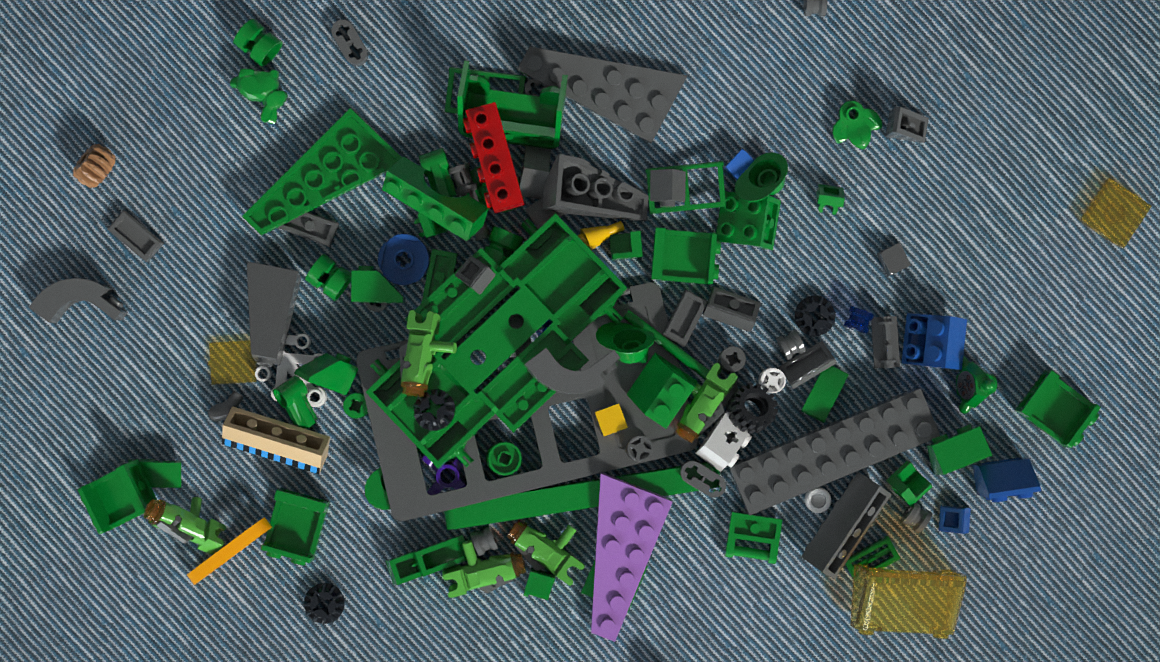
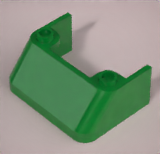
[457,60,568,149]

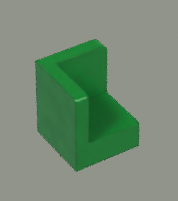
[610,231,643,260]
[886,461,932,507]
[523,567,555,600]

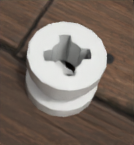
[758,368,786,393]

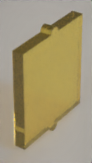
[208,340,257,385]

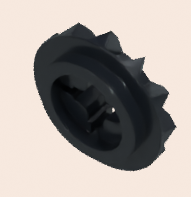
[795,296,836,336]
[413,388,455,431]
[303,583,345,625]

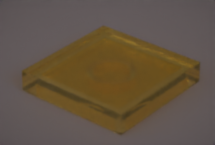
[1079,178,1152,249]

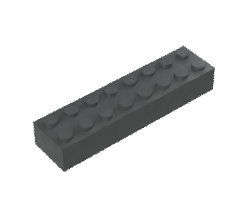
[728,388,940,515]

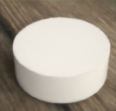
[804,487,831,513]

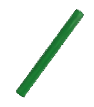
[624,310,710,379]

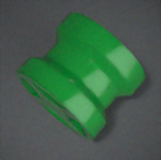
[343,393,368,419]

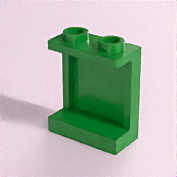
[651,227,721,285]
[1015,370,1101,448]
[78,459,160,534]
[260,488,330,565]

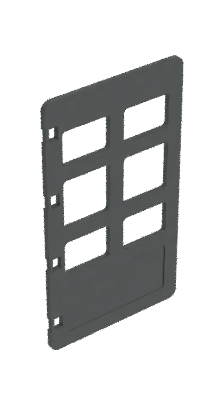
[356,282,698,521]

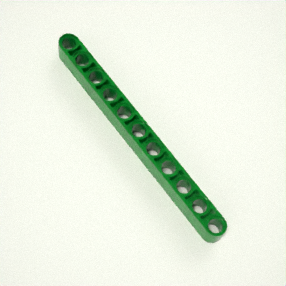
[444,462,720,530]

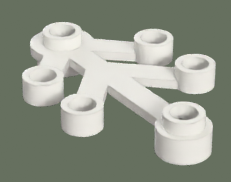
[255,334,327,407]

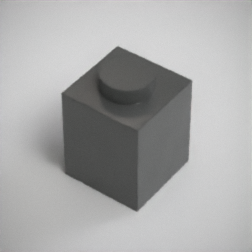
[650,169,686,207]

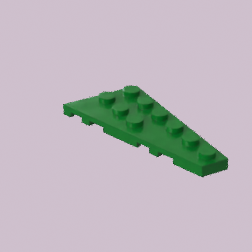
[242,108,402,236]

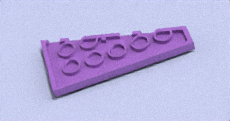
[591,472,673,642]

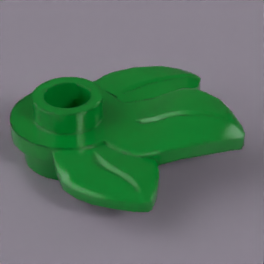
[832,100,882,150]

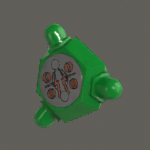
[956,356,997,414]

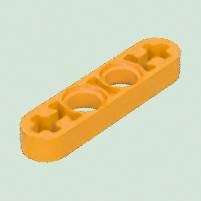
[187,517,272,585]

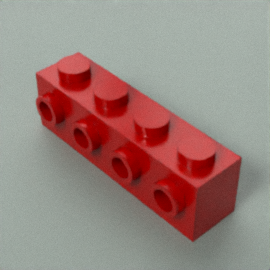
[463,102,524,213]

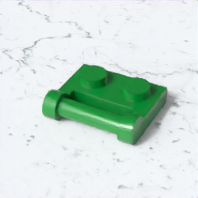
[724,511,782,564]

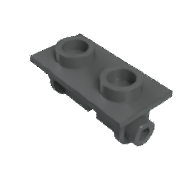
[871,316,900,368]

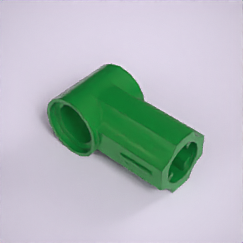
[419,147,457,197]
[273,375,318,429]

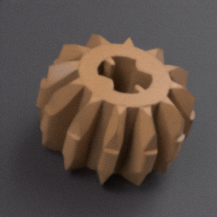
[73,144,115,188]

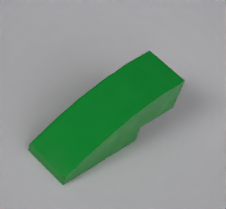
[385,535,467,585]

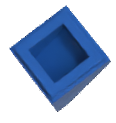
[724,148,754,180]
[939,505,971,534]

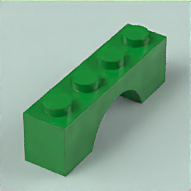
[382,157,489,241]

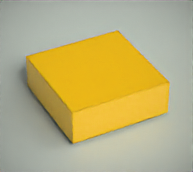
[595,404,628,437]

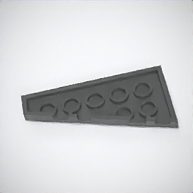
[517,46,687,144]

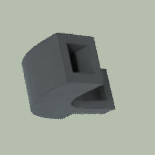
[28,278,128,323]
[524,348,620,394]

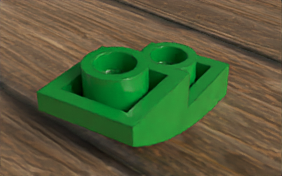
[801,366,849,423]
[128,459,181,488]

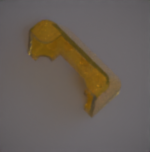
[850,564,967,639]

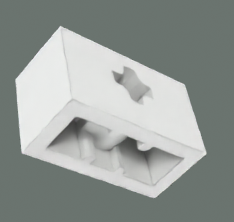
[695,410,752,472]

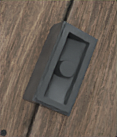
[703,286,761,332]

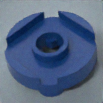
[378,234,430,285]

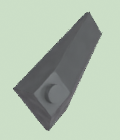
[542,154,649,222]

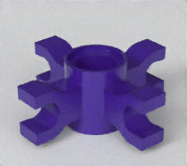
[422,456,467,495]

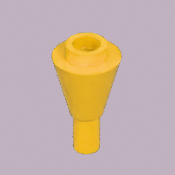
[577,221,625,250]

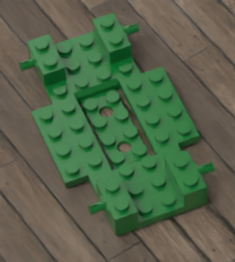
[366,213,627,469]

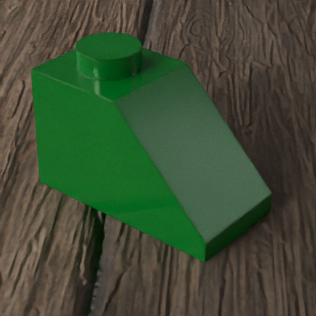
[351,266,406,303]
[294,353,358,396]

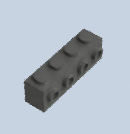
[801,472,892,580]

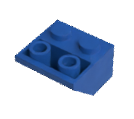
[901,313,967,370]
[972,457,1041,502]

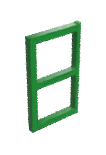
[445,67,527,114]
[645,161,726,214]

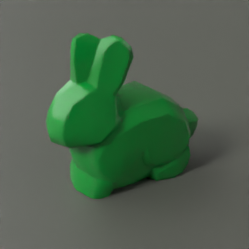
[230,69,287,124]

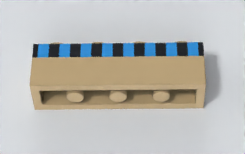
[222,406,330,474]

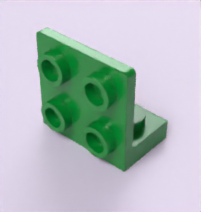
[716,191,781,250]

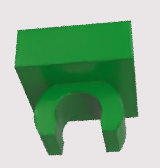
[816,184,845,215]
[414,213,448,238]

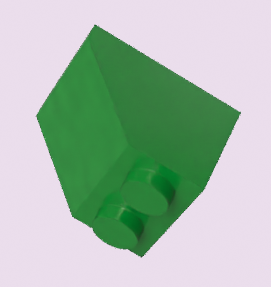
[626,352,698,429]
[927,424,992,475]

